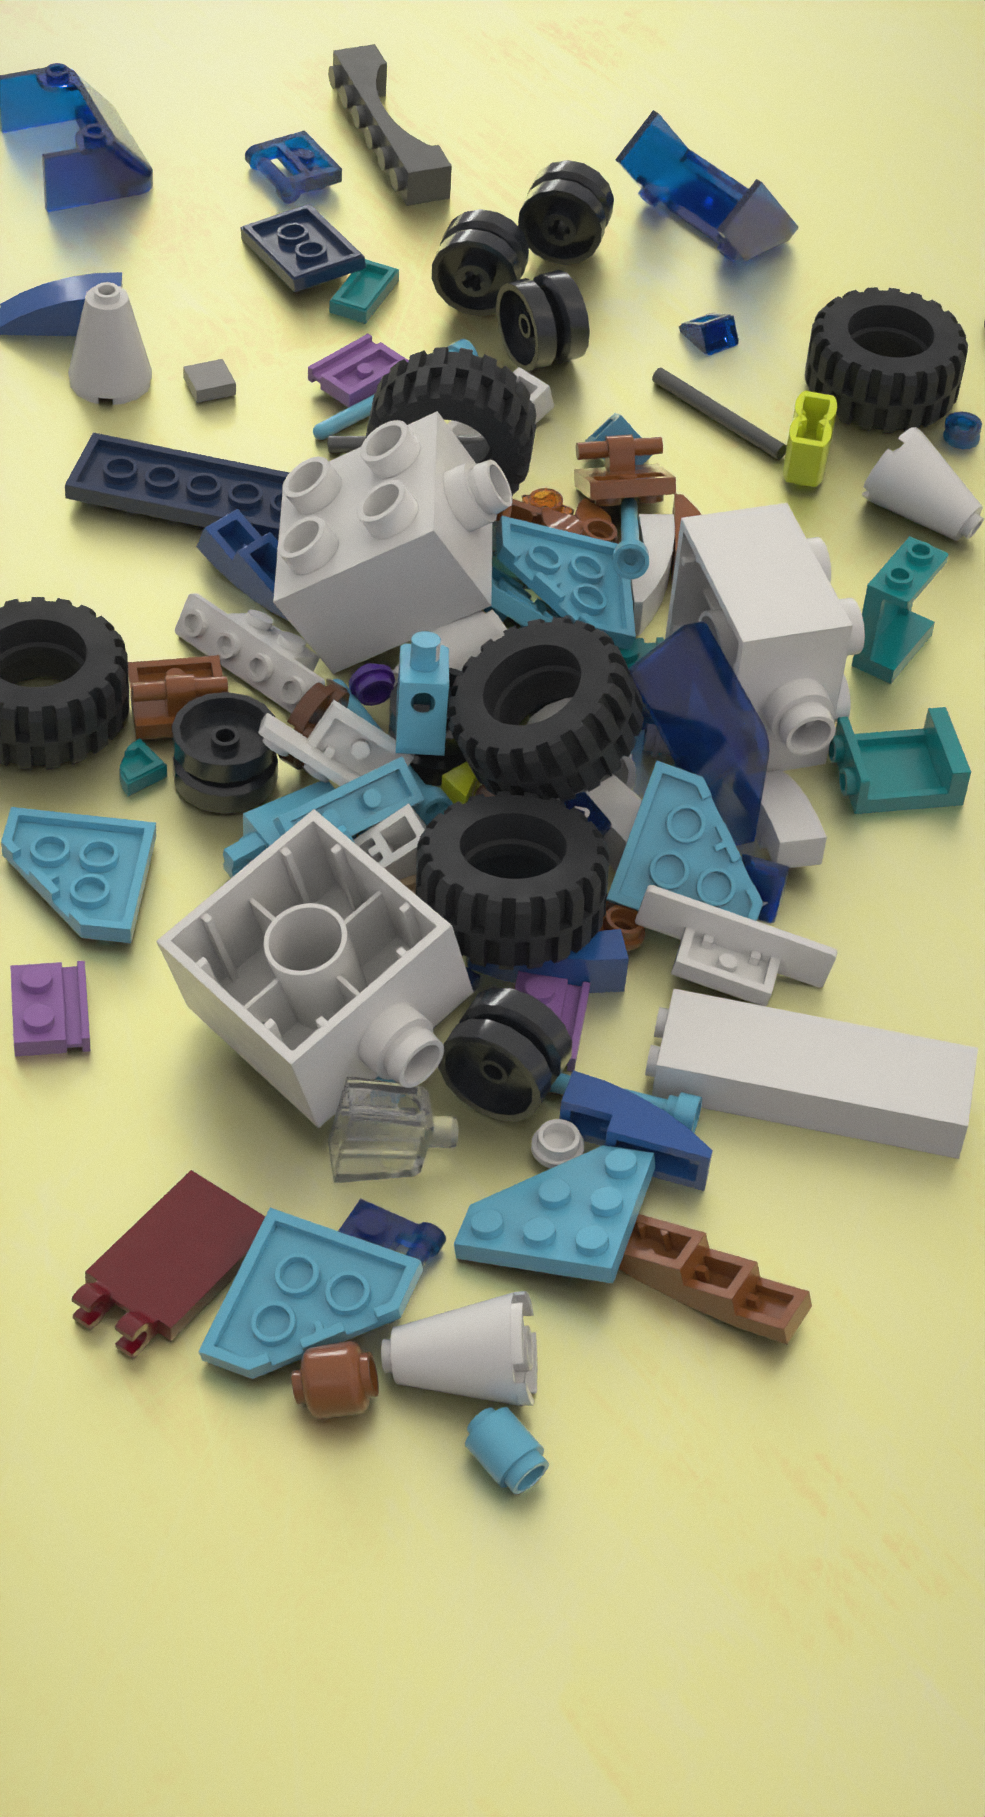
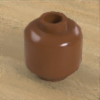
[292,1341,379,1420]

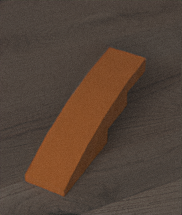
[619,1214,812,1344]

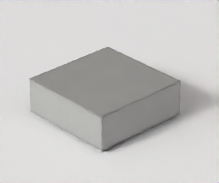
[183,359,236,403]

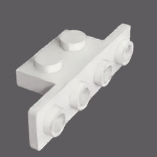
[174,593,325,713]
[258,700,414,786]
[635,885,837,1006]

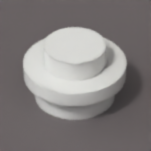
[531,1119,584,1168]

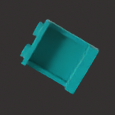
[851,536,948,684]
[828,707,971,814]

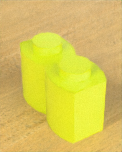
[783,391,837,487]

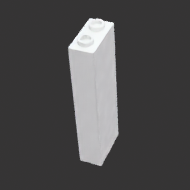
[645,989,978,1159]

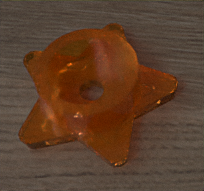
[522,488,574,515]

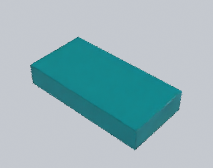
[329,259,399,324]

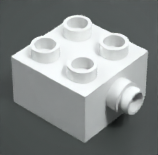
[273,411,512,674]
[664,503,865,781]
[156,809,473,1128]

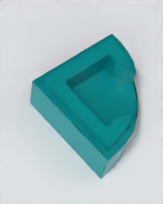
[119,738,167,796]

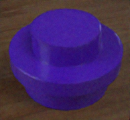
[348,663,395,706]

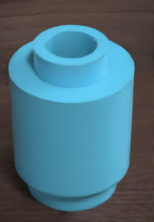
[465,1407,549,1494]

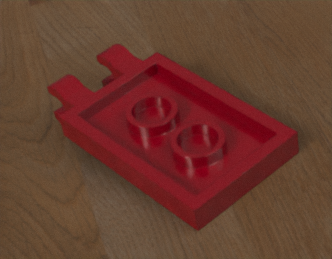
[72,1170,265,1359]

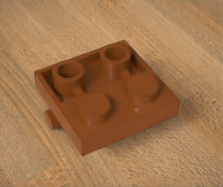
[574,434,676,506]
[128,655,228,740]

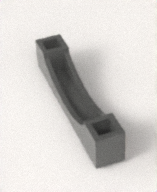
[328,44,452,206]

